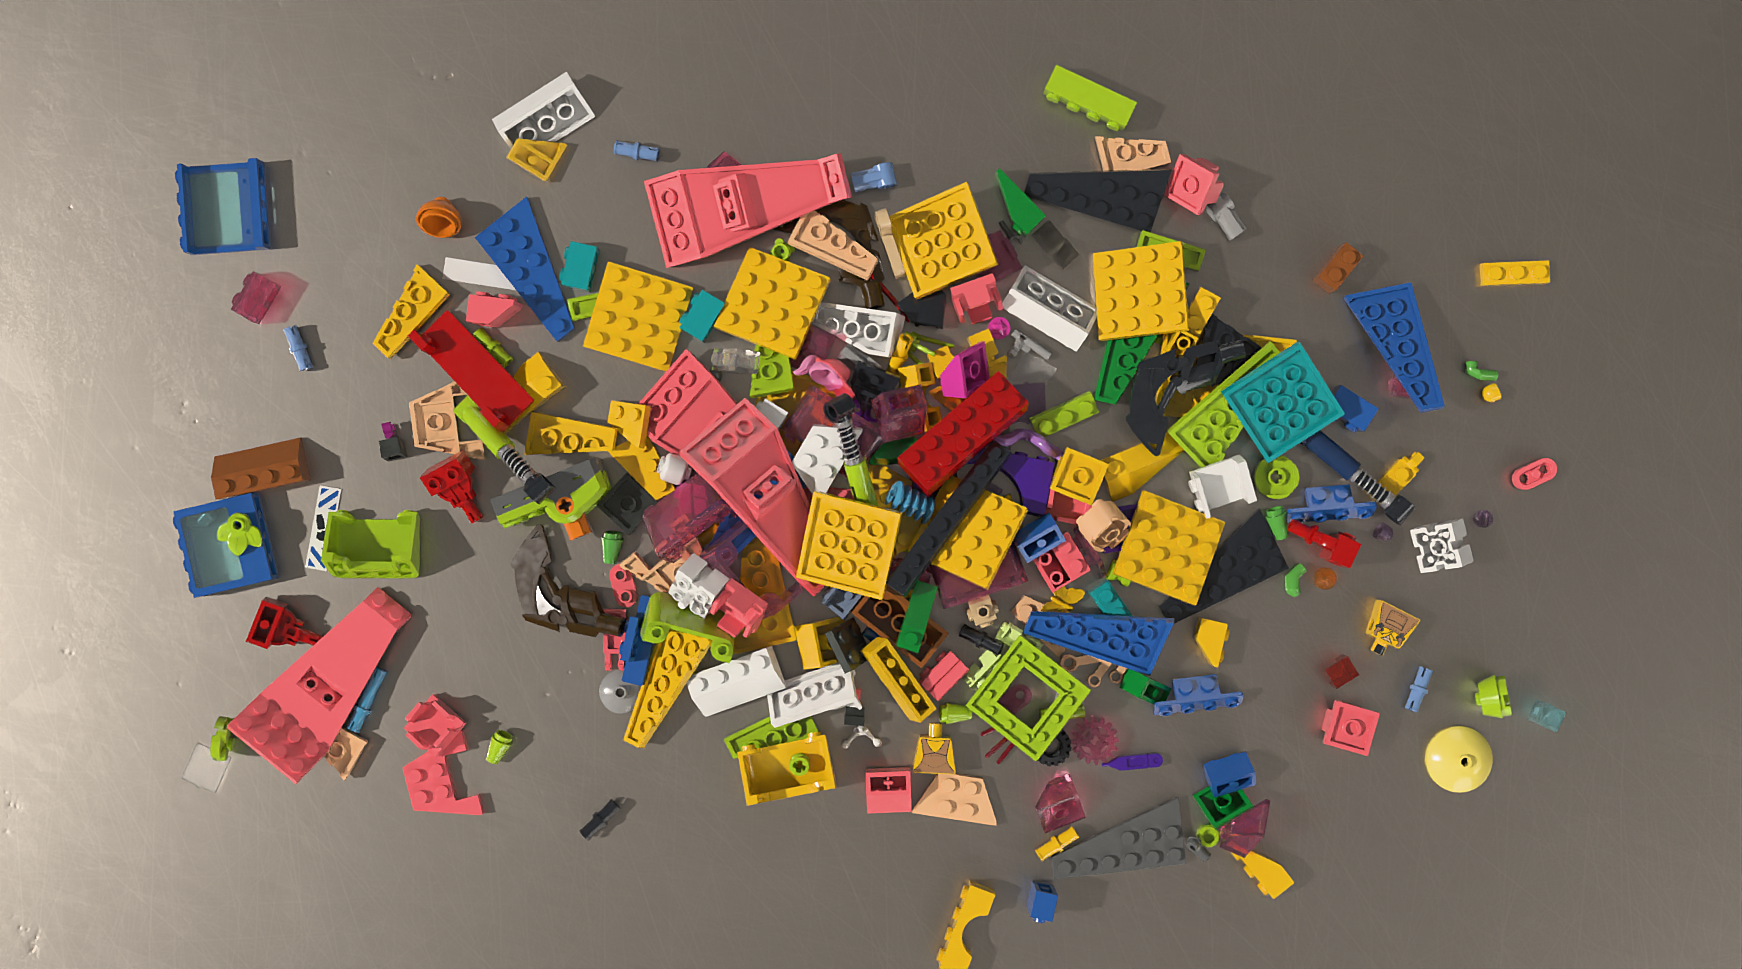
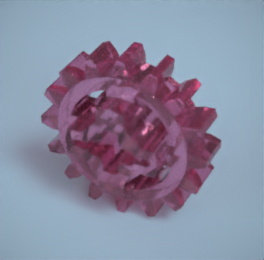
[1071,716,1119,765]

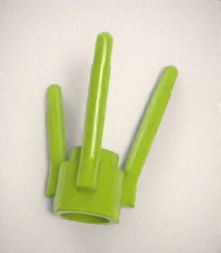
[903,331,955,364]

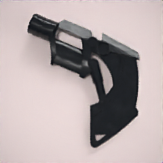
[1125,340,1246,456]

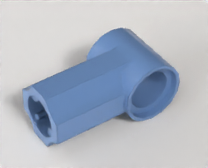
[851,162,897,192]

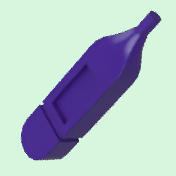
[1102,752,1163,771]

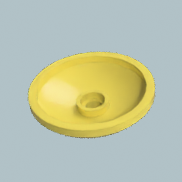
[1425,726,1493,792]

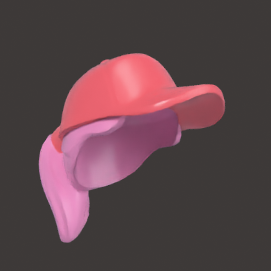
[793,355,855,398]

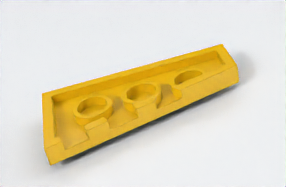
[372,264,450,359]
[524,411,618,455]

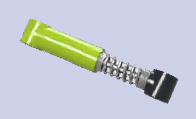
[823,393,879,506]
[453,395,555,505]

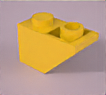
[1193,617,1230,667]

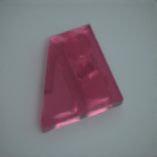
[1072,526,1107,579]

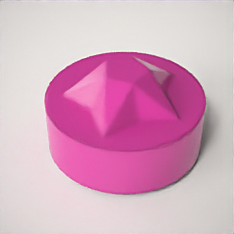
[988,317,1010,340]

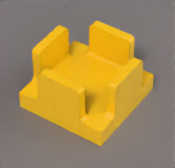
[1050,447,1109,506]

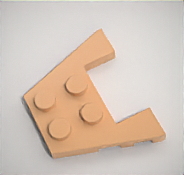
[409,381,485,460]
[619,512,711,594]

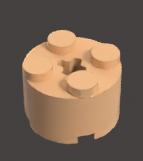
[1076,499,1131,552]

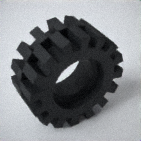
[1038,729,1072,767]

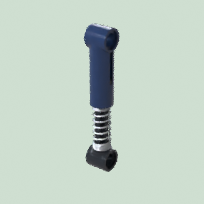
[1300,430,1415,526]

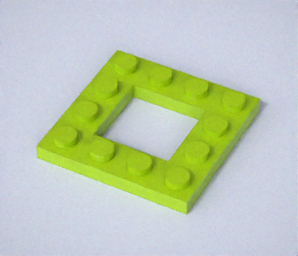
[965,635,1092,762]

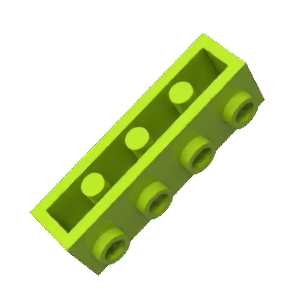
[1043,65,1137,131]

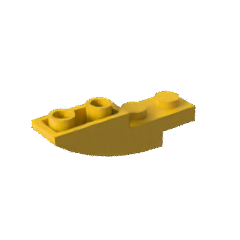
[1163,286,1221,375]

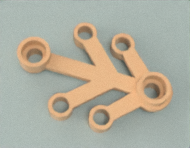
[1060,654,1127,687]

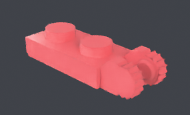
[603,609,627,671]

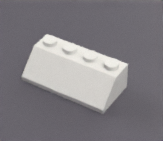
[492,72,595,149]
[1002,265,1097,352]
[686,646,787,717]

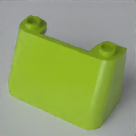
[321,510,420,578]
[640,592,734,663]

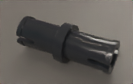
[959,624,1005,656]
[579,799,621,841]

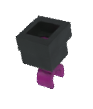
[379,422,407,461]

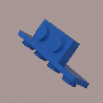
[1287,484,1377,524]
[619,595,653,686]
[1153,674,1244,716]

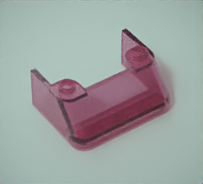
[699,519,803,621]

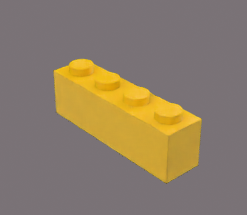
[861,637,937,723]

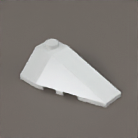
[812,302,905,357]

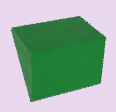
[1193,786,1254,830]

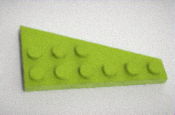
[1167,341,1281,468]

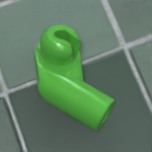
[1464,361,1498,381]
[1285,563,1307,597]

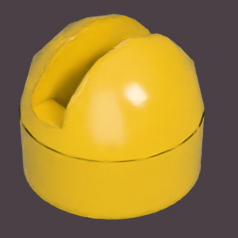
[1482,383,1501,402]

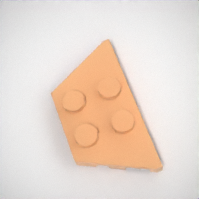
[912,774,997,826]

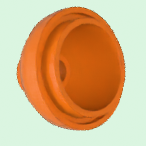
[416,197,462,238]

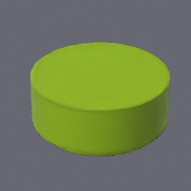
[1196,824,1220,847]

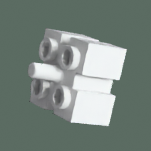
[1410,518,1474,573]
[668,553,730,619]

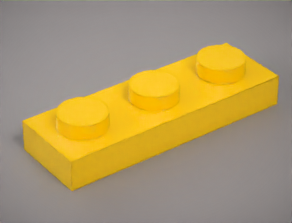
[1480,260,1550,286]

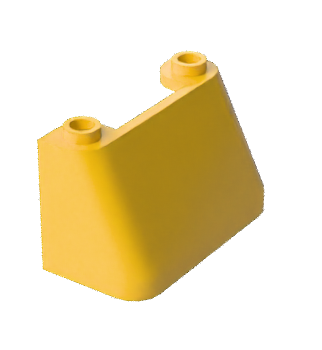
[737,731,837,806]

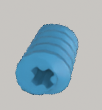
[885,481,935,525]

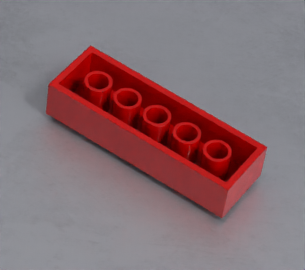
[897,371,1029,496]

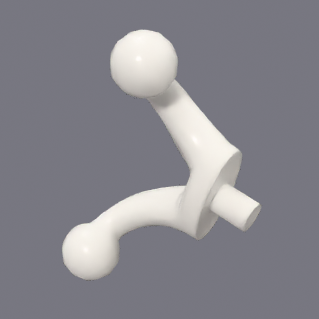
[841,726,882,749]

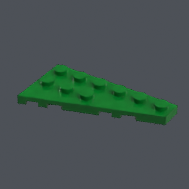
[1094,282,1190,405]

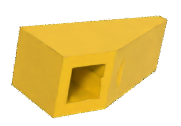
[1228,839,1294,899]

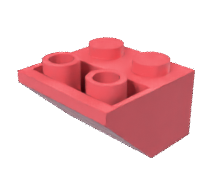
[466,291,523,328]
[1033,531,1091,593]
[866,767,912,813]

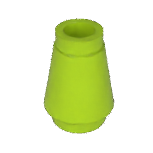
[939,702,972,725]
[486,730,513,764]

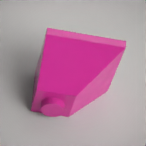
[940,341,989,398]

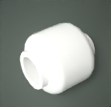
[657,453,692,485]

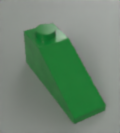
[995,168,1046,237]
[896,580,938,653]

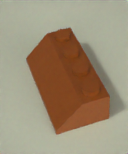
[211,438,311,500]
[851,585,949,668]

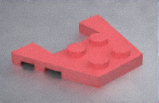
[403,730,484,815]

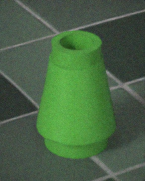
[1265,506,1289,540]
[602,530,624,564]

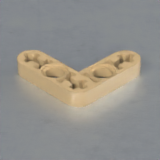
[875,208,906,279]

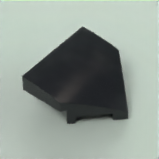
[897,289,946,329]
[850,360,900,413]

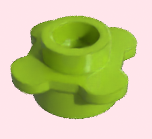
[770,238,795,262]

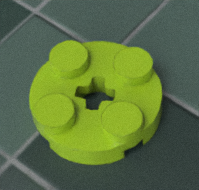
[1253,455,1299,499]
[210,716,235,761]

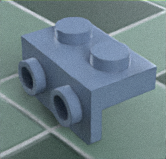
[821,586,864,620]

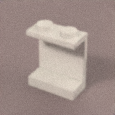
[1188,455,1257,518]

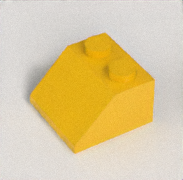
[794,616,845,669]

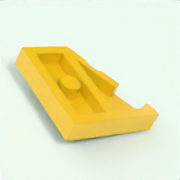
[506,138,567,182]
[608,401,651,449]

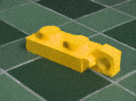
[1376,452,1424,495]

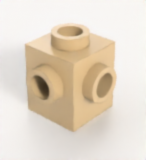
[965,592,999,628]

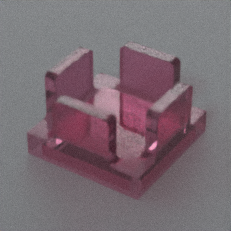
[975,230,1023,284]

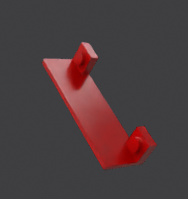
[407,310,534,432]

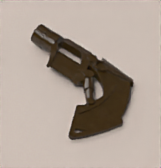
[773,200,885,310]
[511,524,626,637]

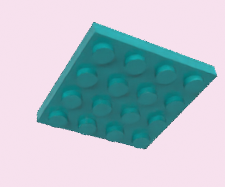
[1221,341,1345,463]

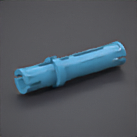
[346,667,387,733]

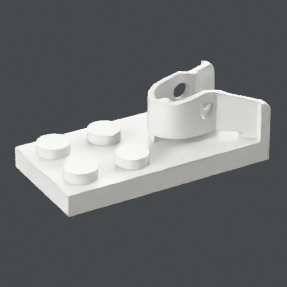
[767,663,862,728]

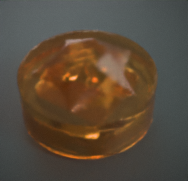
[1313,567,1337,590]

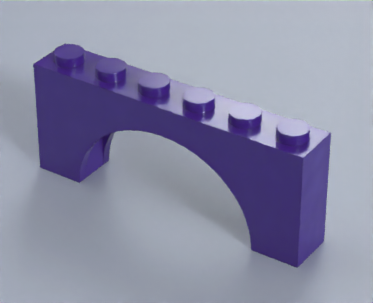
[912,448,1054,517]

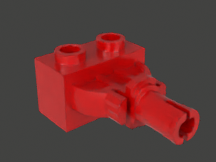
[420,450,483,524]
[1287,519,1362,569]
[246,597,324,649]

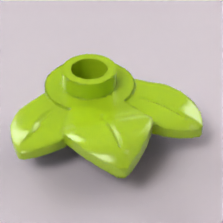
[217,512,262,556]

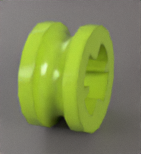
[789,753,810,776]

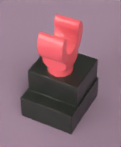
[844,689,865,726]

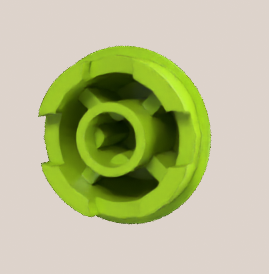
[1475,675,1512,719]

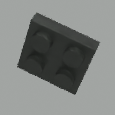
[596,473,659,535]
[825,617,868,674]

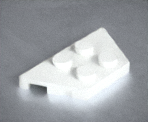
[792,424,863,494]

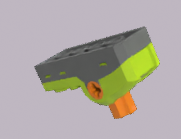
[490,457,612,541]

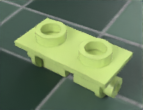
[995,622,1043,650]
[962,650,1003,691]

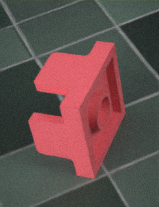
[1164,154,1224,215]
[950,273,1003,325]
[1045,477,1094,525]
[710,578,768,638]
[404,694,467,757]
[1322,700,1380,756]

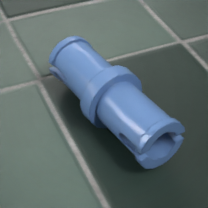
[614,140,660,162]
[283,325,313,371]
[1404,666,1433,713]

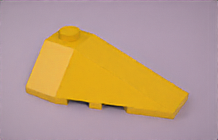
[504,352,566,434]
[1100,432,1184,502]

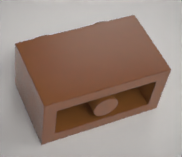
[1312,242,1363,294]

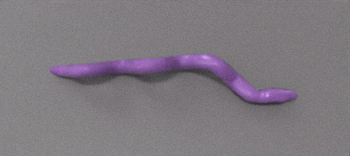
[994,428,1064,464]

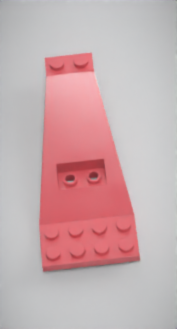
[644,153,852,268]
[638,349,813,506]
[680,398,826,597]
[227,587,412,784]

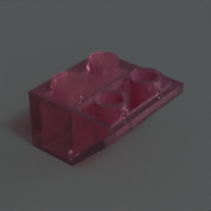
[871,384,928,443]

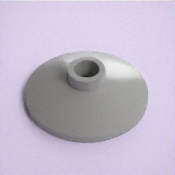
[599,670,641,714]

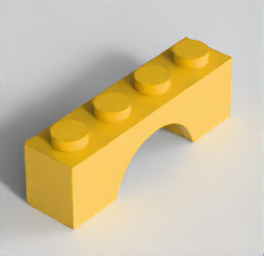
[936,880,996,969]

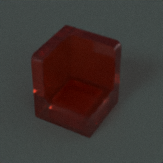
[1325,654,1359,689]

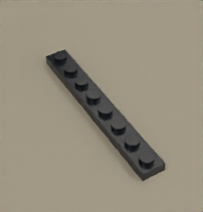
[886,440,1012,597]

